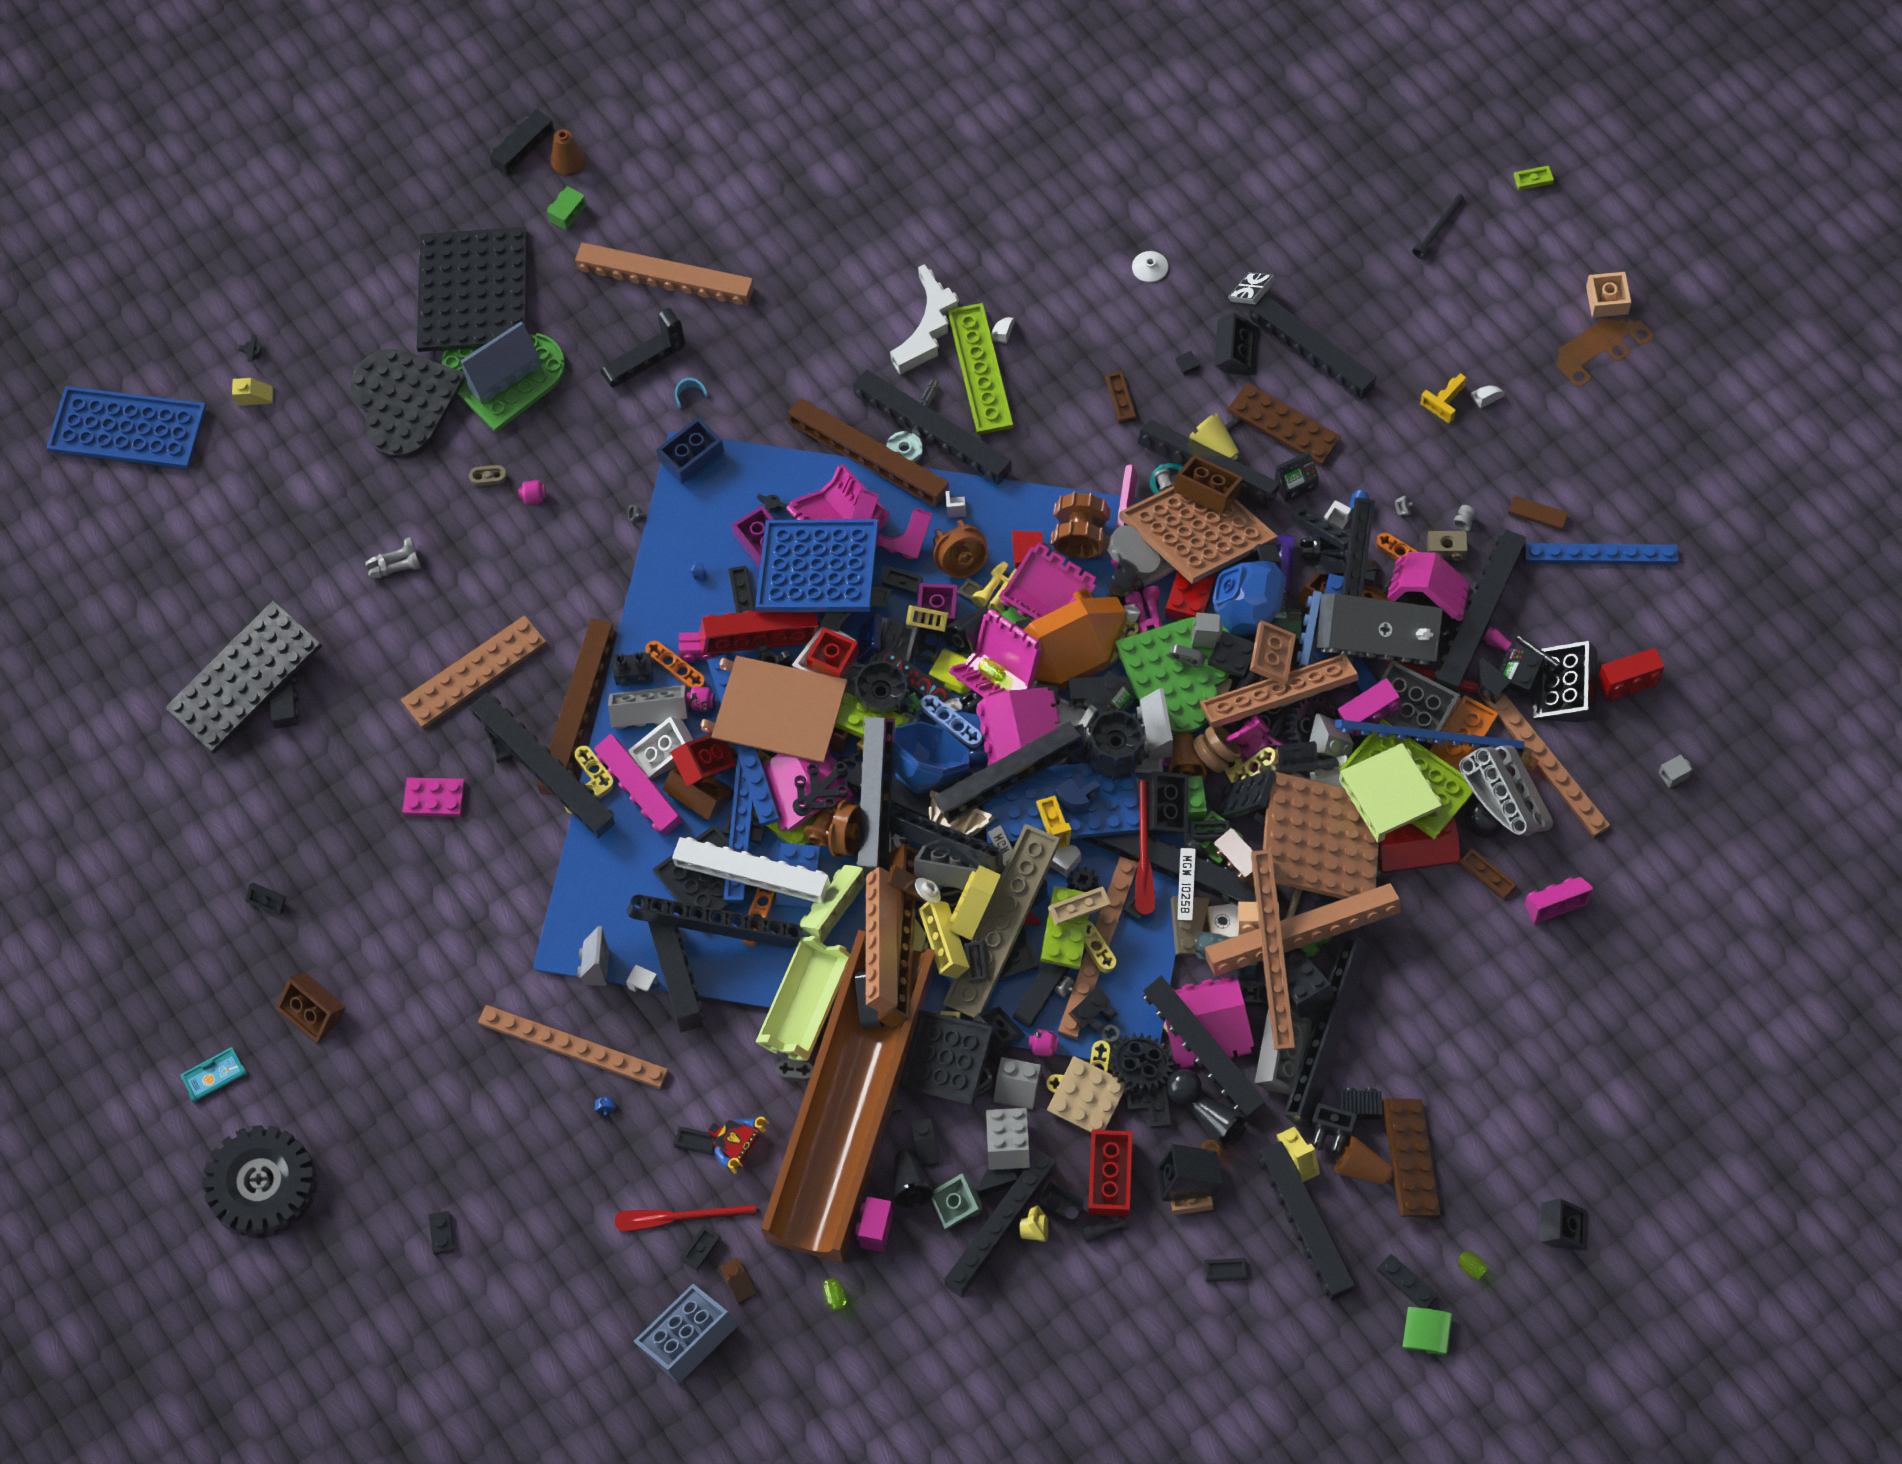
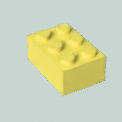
[949,865,1001,940]

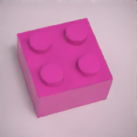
[855,1197,893,1252]

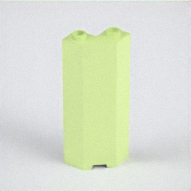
[756,936,850,1061]

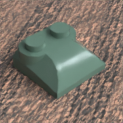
[932,1173,982,1229]

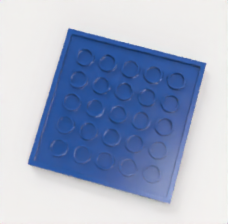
[755,519,879,612]

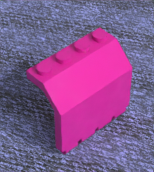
[786,464,890,531]
[999,542,1097,620]
[1388,552,1470,621]
[949,609,1042,698]
[976,687,1068,766]
[762,747,855,832]
[1165,975,1254,1069]

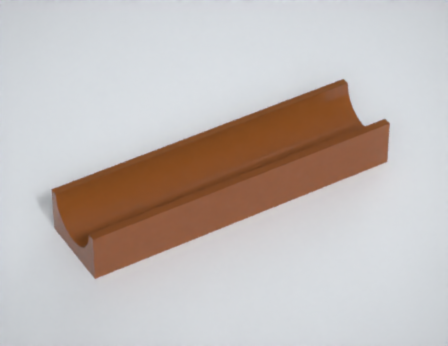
[761,930,937,1264]

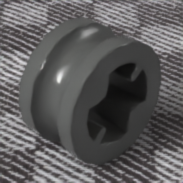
[1102,1025,1120,1045]

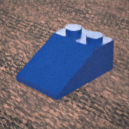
[775,843,822,909]

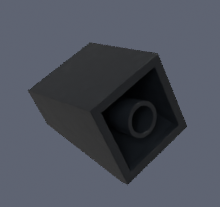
[1157,1144,1224,1201]

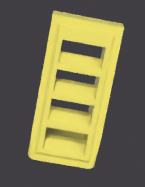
[906,605,948,632]

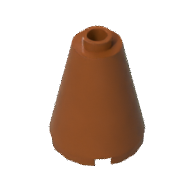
[551,129,586,176]
[1168,732,1207,780]
[1334,1136,1393,1185]

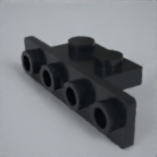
[1259,741,1339,775]

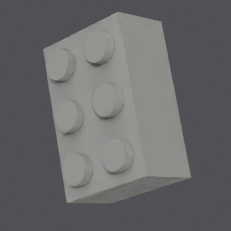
[986,1108,1030,1170]

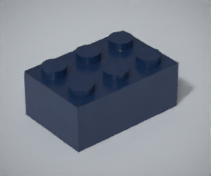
[656,417,724,484]

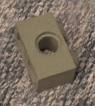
[1427,531,1467,561]

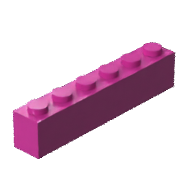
[594,734,684,835]

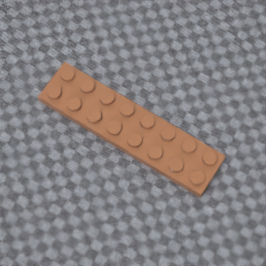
[401,615,547,729]
[1200,654,1359,728]

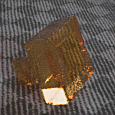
[1514,747,1539,771]

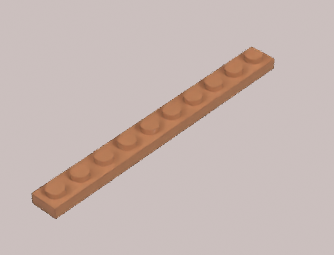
[1477,688,1610,838]
[1251,850,1295,1050]
[1058,857,1138,1039]
[478,1005,668,1089]

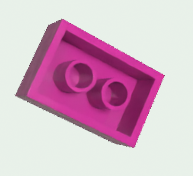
[1338,678,1402,737]

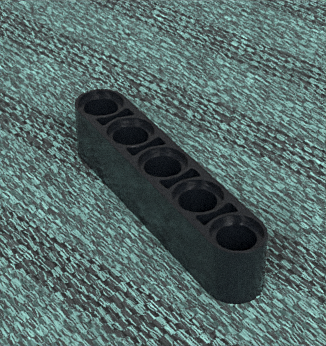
[1012,963,1070,1028]

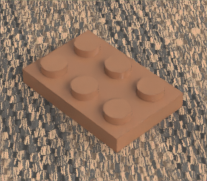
[1250,620,1296,684]

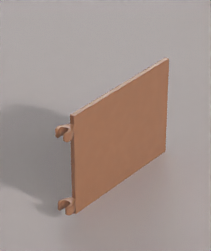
[701,656,848,763]

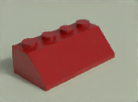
[1378,818,1460,873]

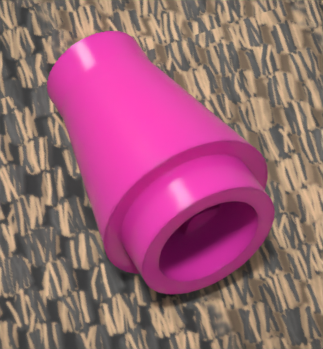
[1482,627,1512,652]

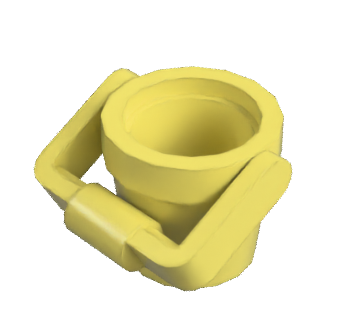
[1020,1205,1049,1242]

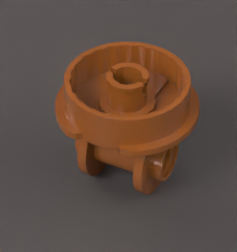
[933,520,988,578]
[803,800,860,858]

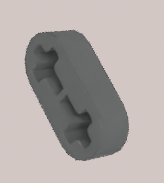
[1168,644,1206,667]
[776,1060,813,1082]

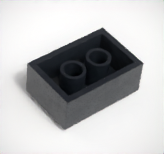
[1143,771,1189,836]

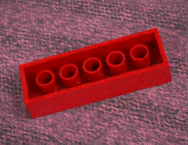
[699,611,819,655]

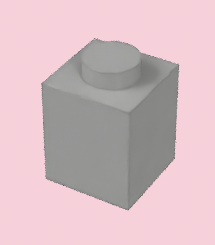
[1659,755,1692,788]

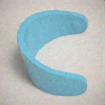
[675,378,708,408]

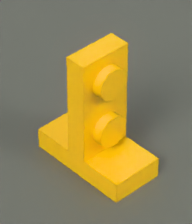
[1420,373,1466,424]
[1036,796,1071,850]

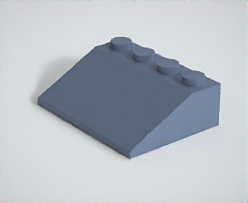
[461,322,541,404]
[634,1284,738,1384]

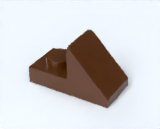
[720,1257,757,1304]

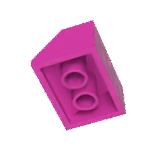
[1524,877,1593,925]

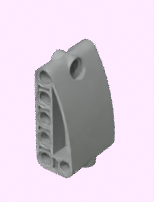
[1459,745,1553,836]

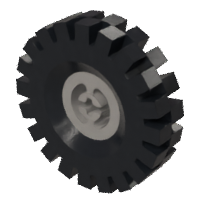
[203,1125,317,1238]

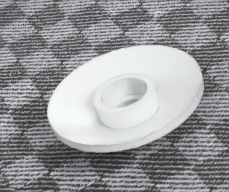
[1132,251,1168,283]

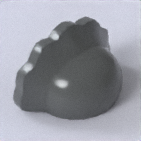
[628,504,646,522]

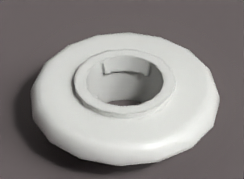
[915,878,941,903]

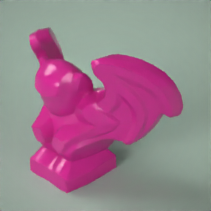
[1225,714,1270,760]

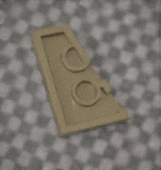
[1171,896,1210,956]

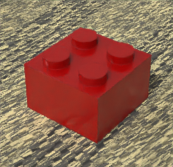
[806,628,859,679]

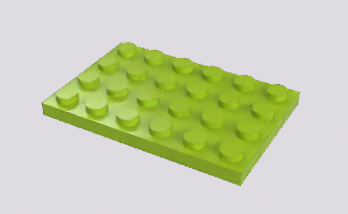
[1339,719,1474,839]

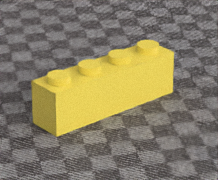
[919,901,970,979]

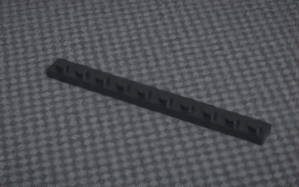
[1332,497,1375,690]

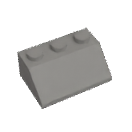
[1137,688,1173,760]

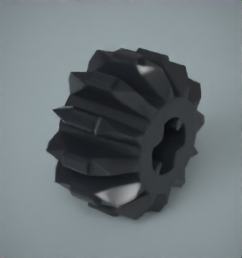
[1066,866,1099,892]

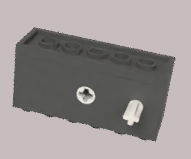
[1315,593,1443,665]

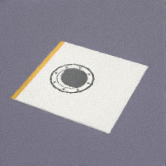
[1207,904,1238,940]

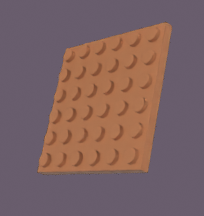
[1119,486,1278,584]
[1263,771,1379,899]

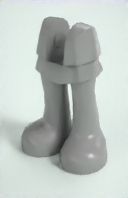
[365,537,421,579]

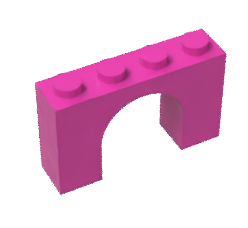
[851,489,933,560]

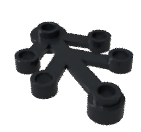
[792,762,849,816]

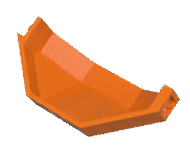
[1023,597,1127,691]

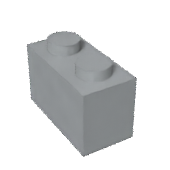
[1191,613,1223,648]

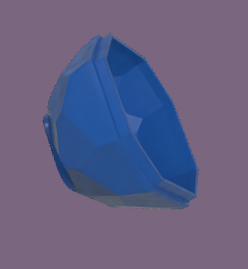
[1213,561,1286,638]
[893,721,969,794]

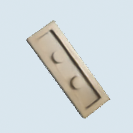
[1048,886,1111,926]

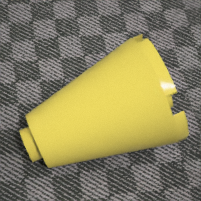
[1189,413,1239,461]

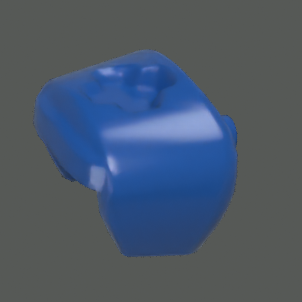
[689,562,707,579]
[594,1097,616,1116]

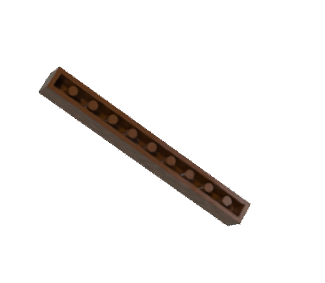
[787,398,949,508]
[537,618,616,796]
[878,843,919,1028]

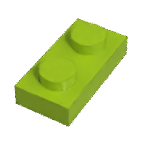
[1513,165,1554,191]

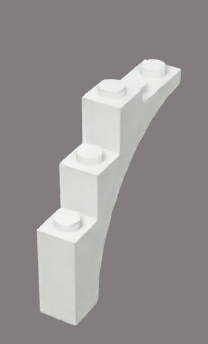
[890,264,959,375]

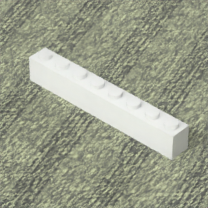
[672,837,830,904]

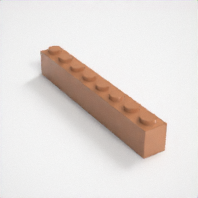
[865,867,897,1014]

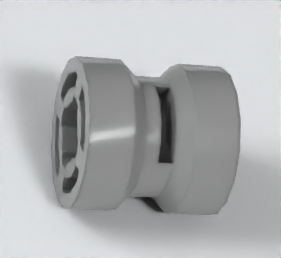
[1453,505,1478,531]

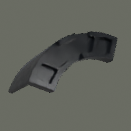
[817,587,892,632]

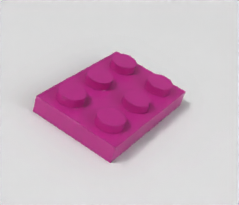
[403,778,465,817]

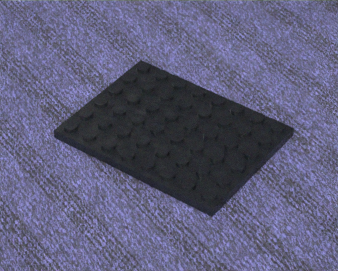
[417,227,527,352]

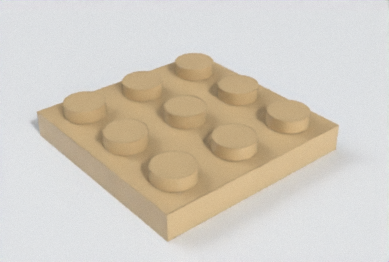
[1047,1056,1125,1133]

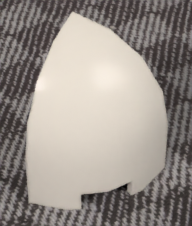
[991,317,1015,344]
[1471,386,1505,409]

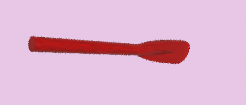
[1135,780,1155,915]
[614,1205,756,1232]

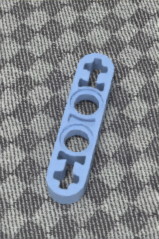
[921,695,982,748]

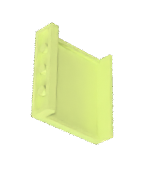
[1339,743,1442,843]

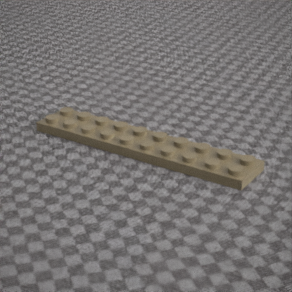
[943,824,1061,1018]

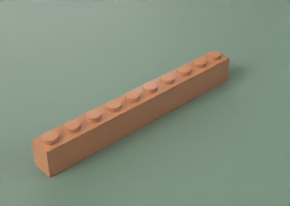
[575,243,754,306]
[1205,883,1401,977]

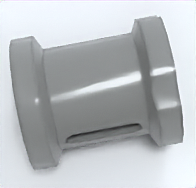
[1154,468,1175,492]

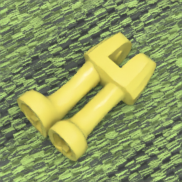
[971,561,1017,615]

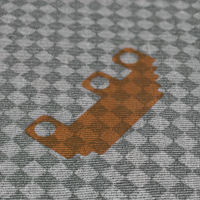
[1556,318,1653,387]

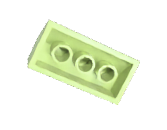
[800,865,865,943]

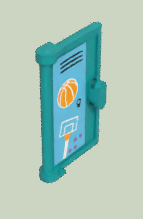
[180,1047,248,1103]

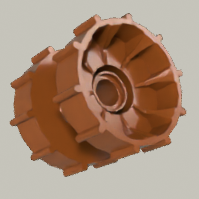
[1050,492,1111,560]

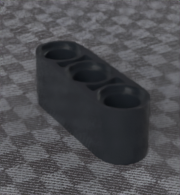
[855,971,884,1030]

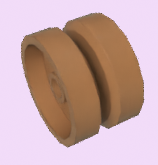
[1193,726,1241,773]

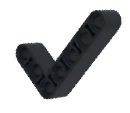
[600,308,685,388]

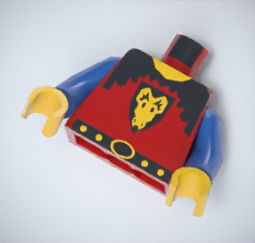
[708,1117,769,1174]

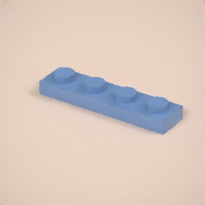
[1296,591,1322,669]

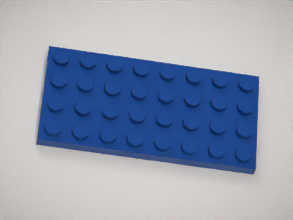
[46,386,207,469]
[982,763,1140,845]

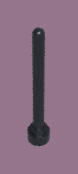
[1412,194,1464,259]

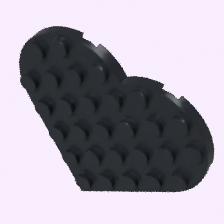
[351,349,466,458]

